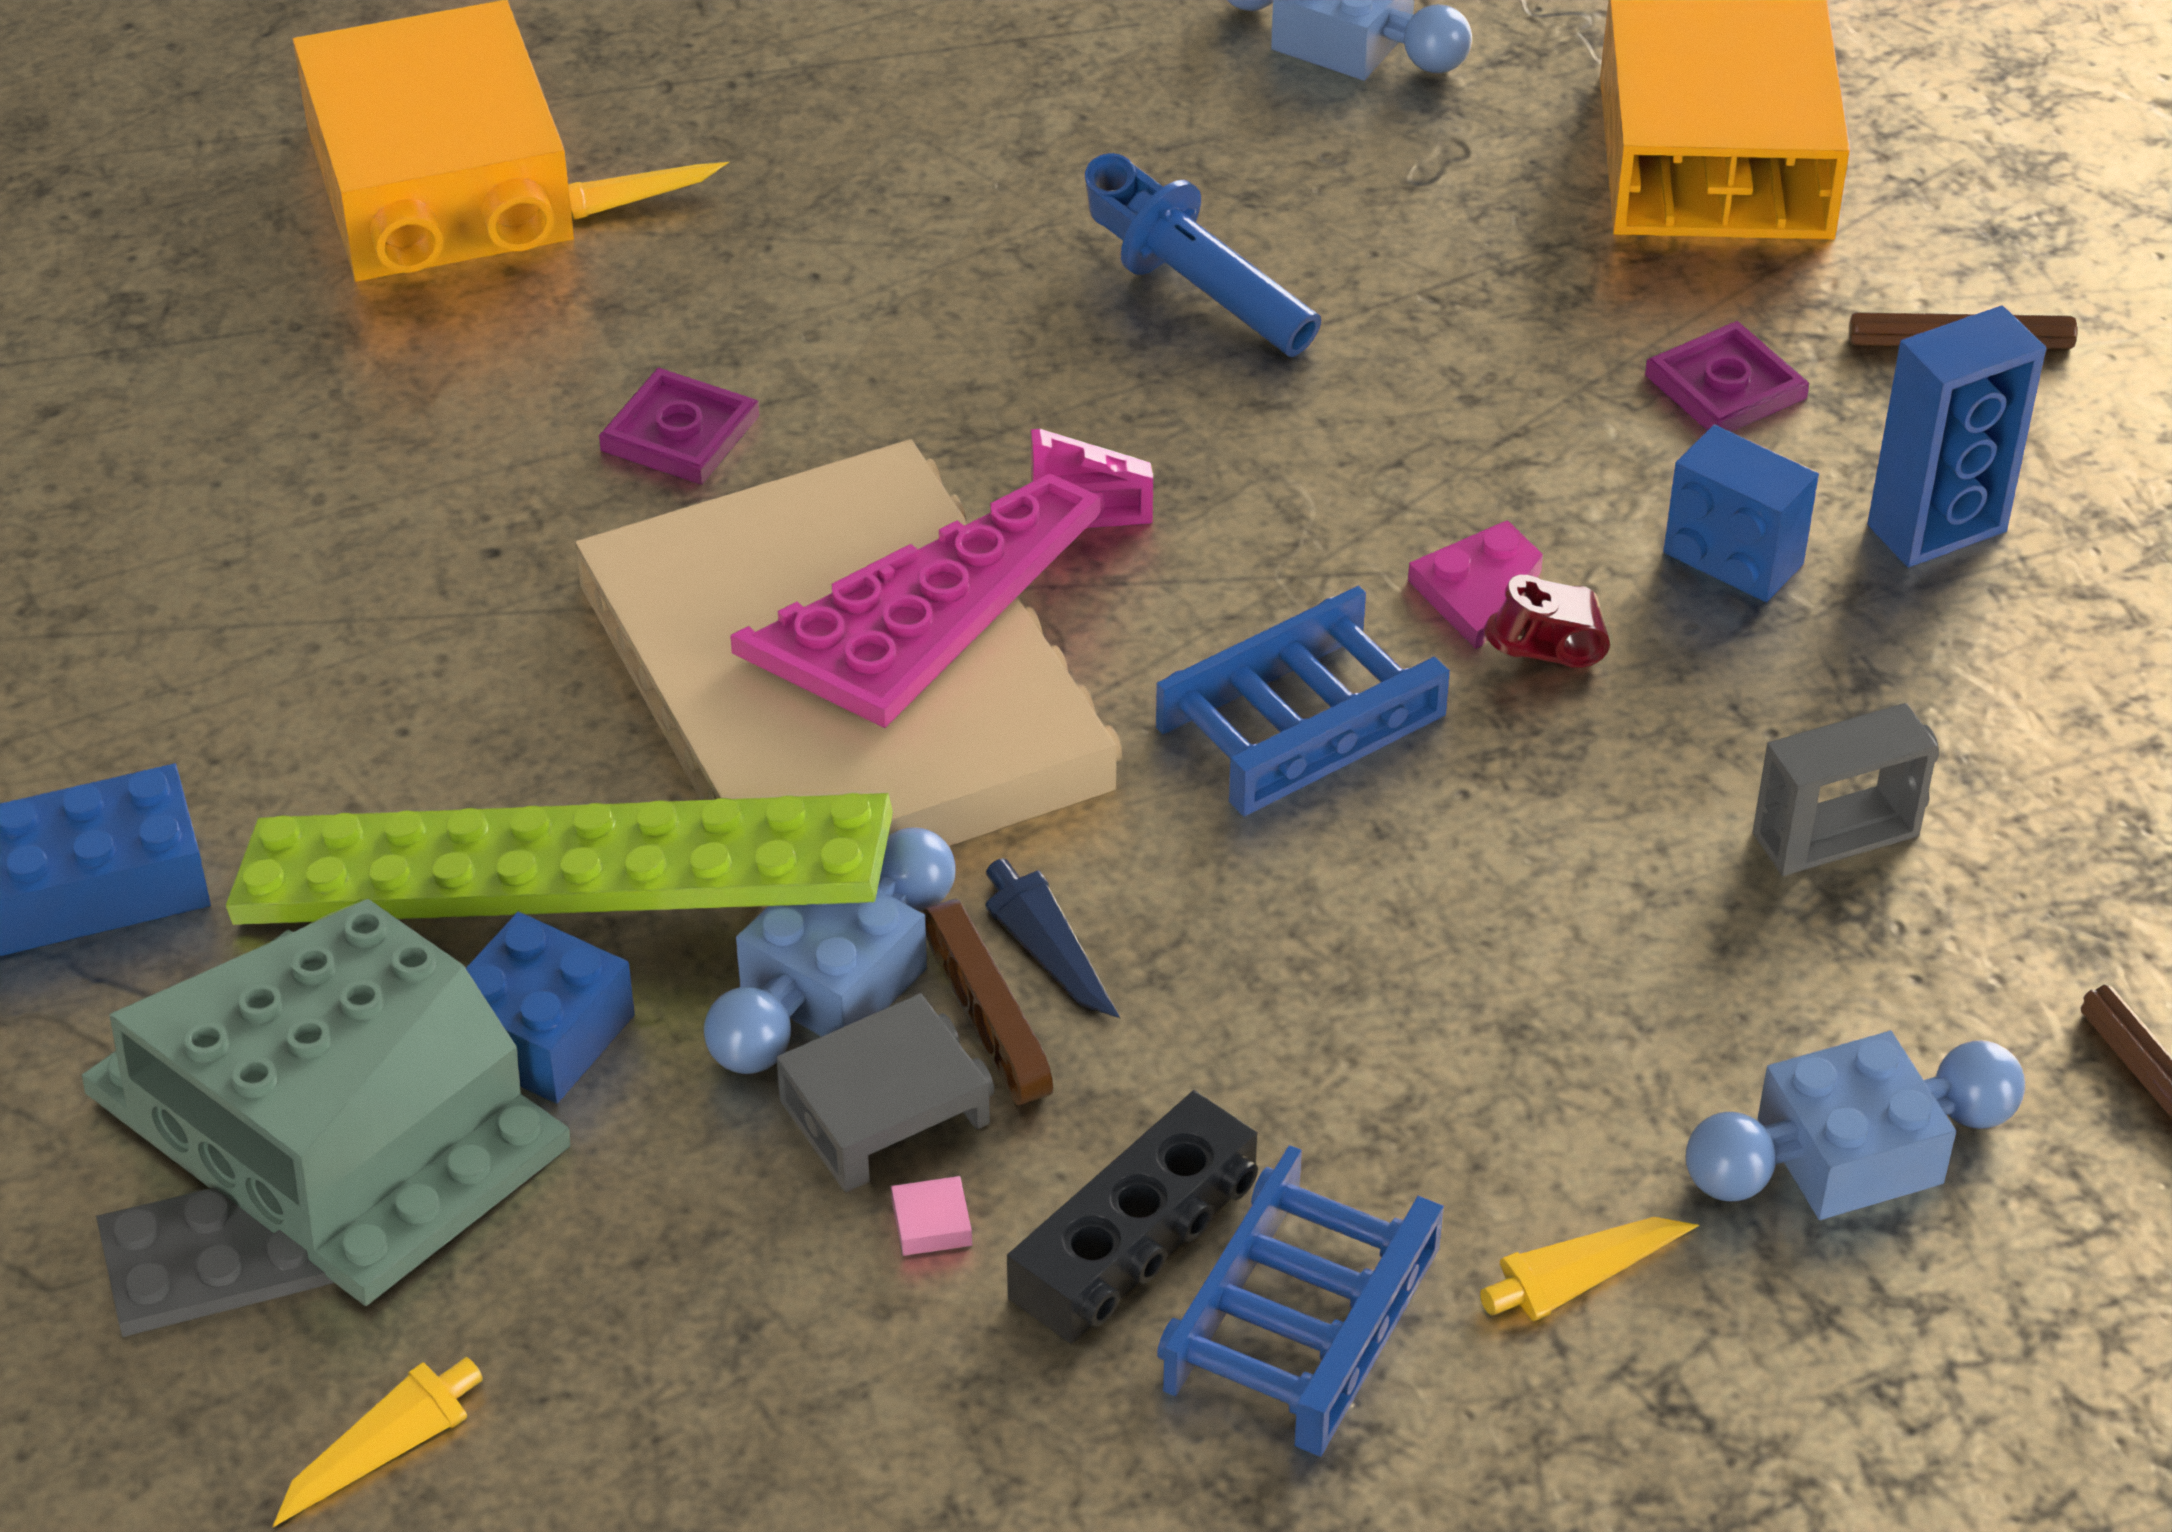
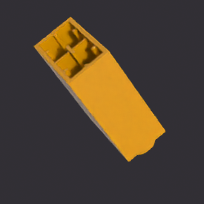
[293,0,574,282]
[1600,0,1850,240]

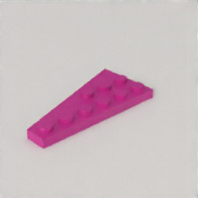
[730,473,1100,728]

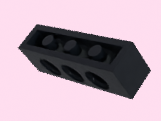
[1007,1090,1258,1344]

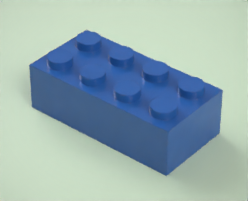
[1867,305,2046,568]
[0,763,211,956]

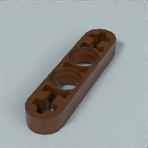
[923,898,1053,1106]

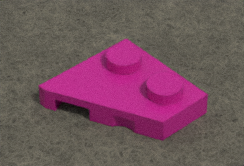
[1031,429,1153,528]
[1408,520,1543,649]

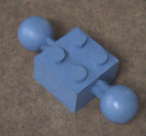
[1227,0,1472,81]
[704,827,956,1074]
[1685,1030,2025,1220]

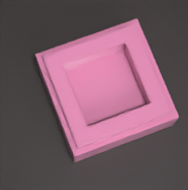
[891,1176,972,1256]

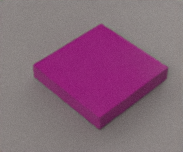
[1645,321,1810,432]
[599,367,760,485]

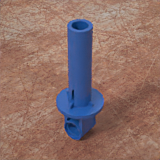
[1085,153,1321,357]

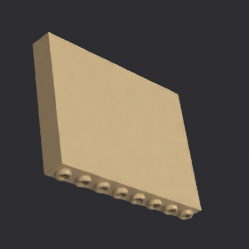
[575,439,1122,909]

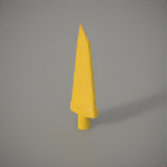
[568,162,729,220]
[1480,1216,1700,1321]
[272,1357,483,1528]

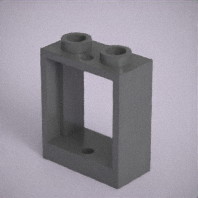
[1752,703,1939,876]

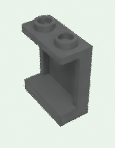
[777,993,994,1193]

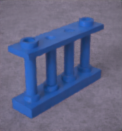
[1156,585,1450,817]
[1157,1145,1444,1457]

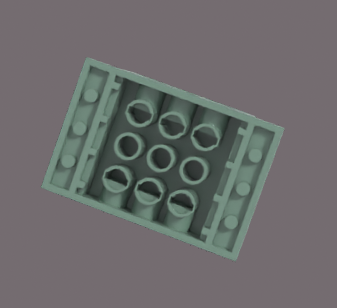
[82,899,571,1306]

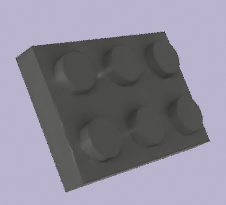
[96,1188,334,1337]

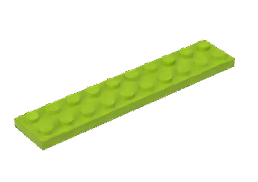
[226,793,893,925]

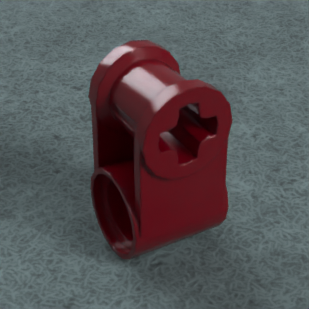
[1484,574,1611,668]

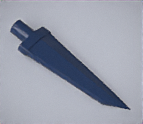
[985,858,1121,1019]

